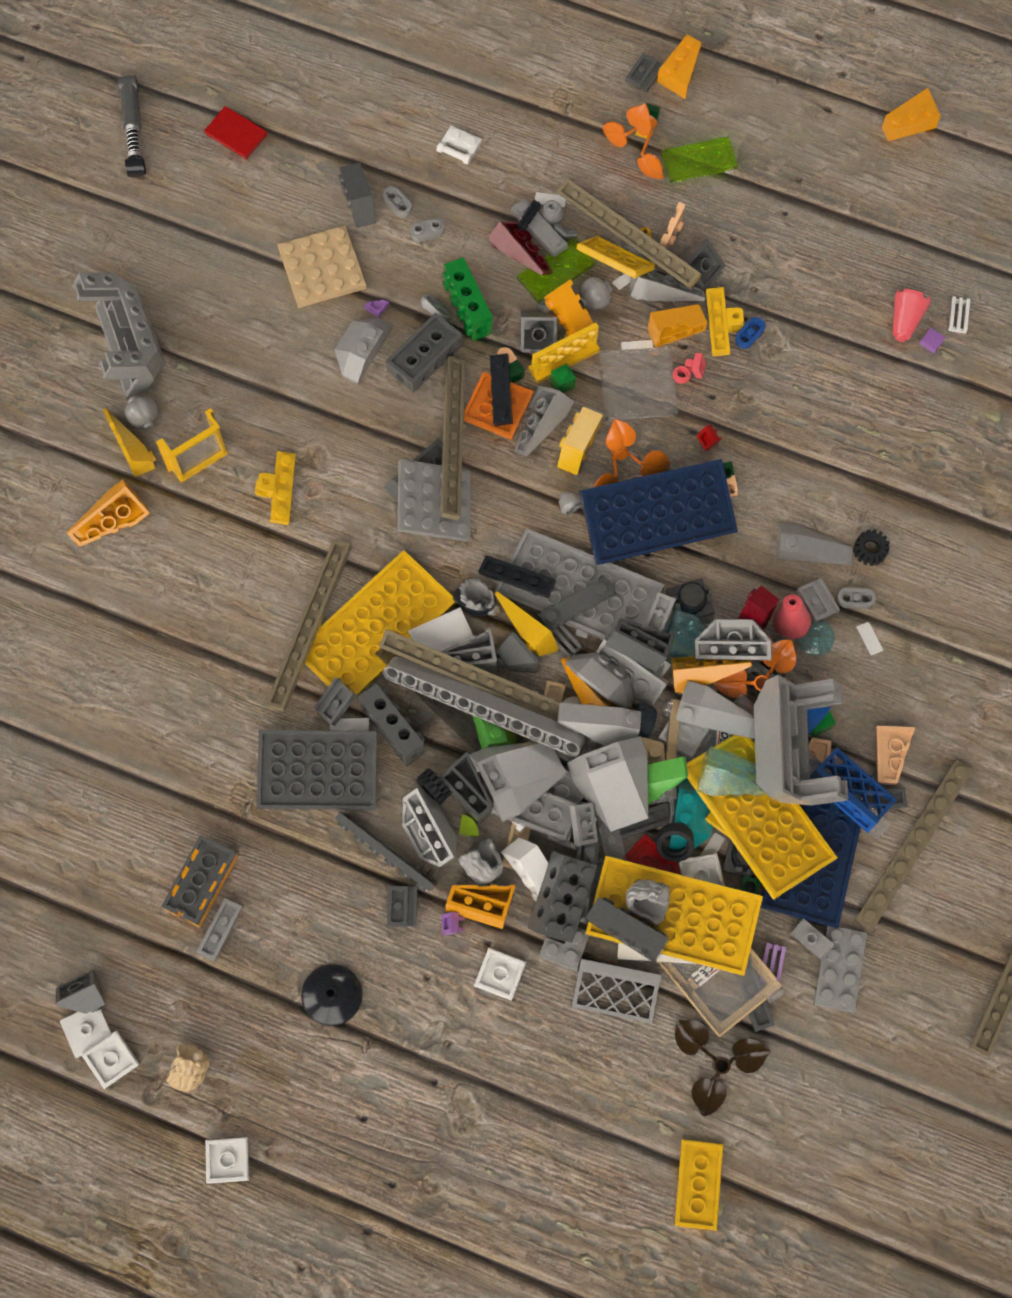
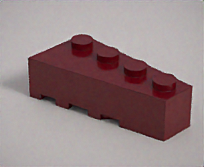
[738,585,780,630]

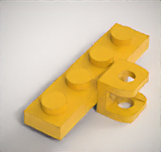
[706,287,744,357]
[255,451,296,525]

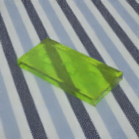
[661,136,738,183]
[517,238,595,303]

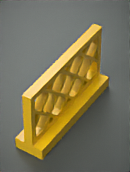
[528,322,600,384]

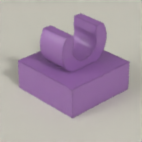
[442,912,464,935]

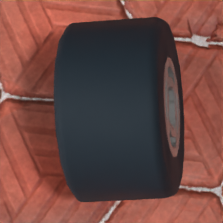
[633,703,657,739]

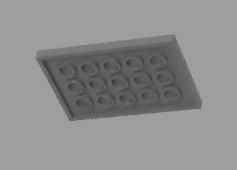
[257,730,377,810]

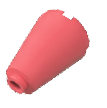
[892,289,931,342]
[773,594,812,639]

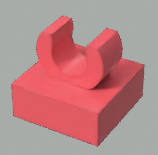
[685,353,706,379]

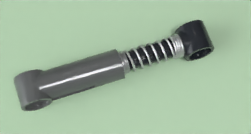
[118,75,146,177]

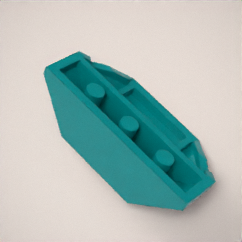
[668,778,713,850]

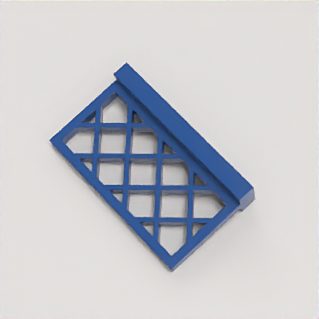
[810,747,897,833]

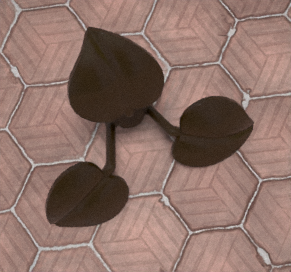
[675,1020,771,1116]

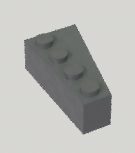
[586,897,669,964]

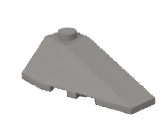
[629,268,705,301]

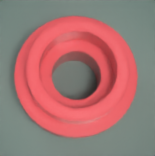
[672,366,691,384]

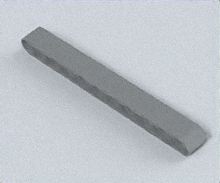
[383,656,586,756]

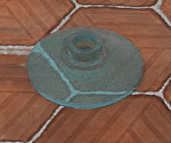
[797,619,835,656]

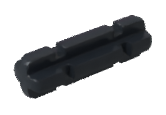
[517,200,541,231]

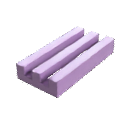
[758,942,786,985]

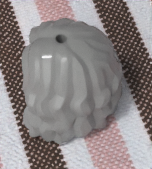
[458,837,504,885]
[626,880,670,927]

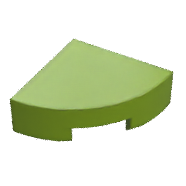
[459,814,479,837]

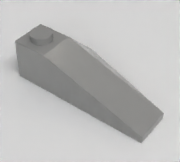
[514,386,574,457]
[776,523,853,566]
[676,681,755,739]
[557,703,641,746]

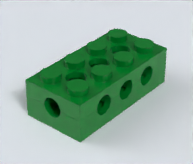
[442,257,493,341]

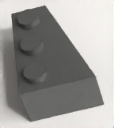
[439,751,493,825]

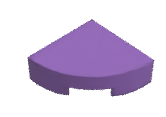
[364,300,389,318]

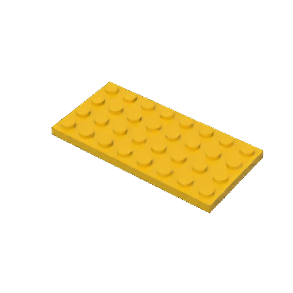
[305,550,456,698]
[686,735,838,900]
[586,856,763,976]

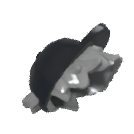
[453,579,500,617]

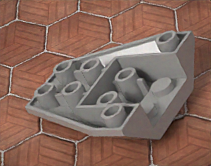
[567,736,649,832]
[469,742,566,822]

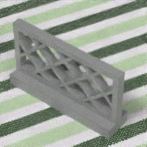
[572,958,661,1024]

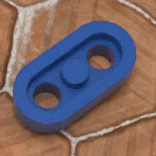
[735,317,765,349]

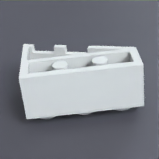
[501,838,548,901]

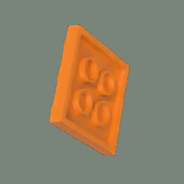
[463,371,534,440]

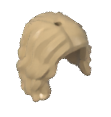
[166,1043,210,1092]

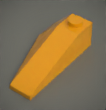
[67,479,150,547]
[671,656,752,694]

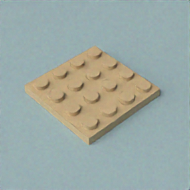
[277,225,367,308]

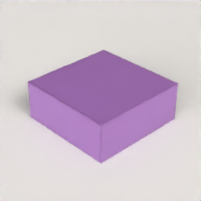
[919,328,946,353]

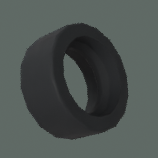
[656,823,694,862]

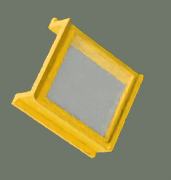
[156,408,228,483]

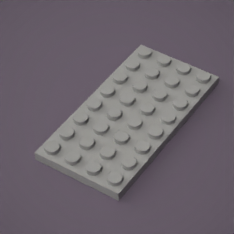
[494,528,665,640]

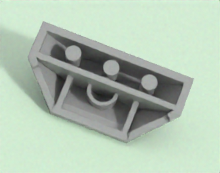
[335,318,393,384]
[695,619,772,660]
[565,652,635,709]
[402,788,457,867]

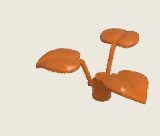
[602,103,665,179]
[593,419,670,488]
[713,640,796,698]

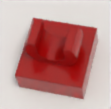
[696,425,721,451]

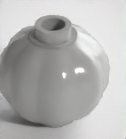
[579,277,612,310]
[125,395,159,430]

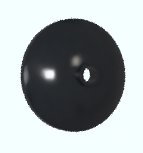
[301,964,362,1026]

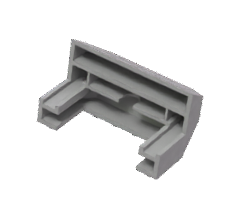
[72,273,165,398]
[754,674,848,805]

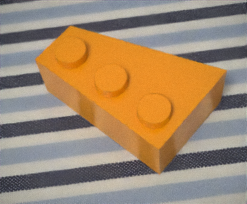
[657,34,702,99]
[882,88,941,141]
[647,304,707,348]

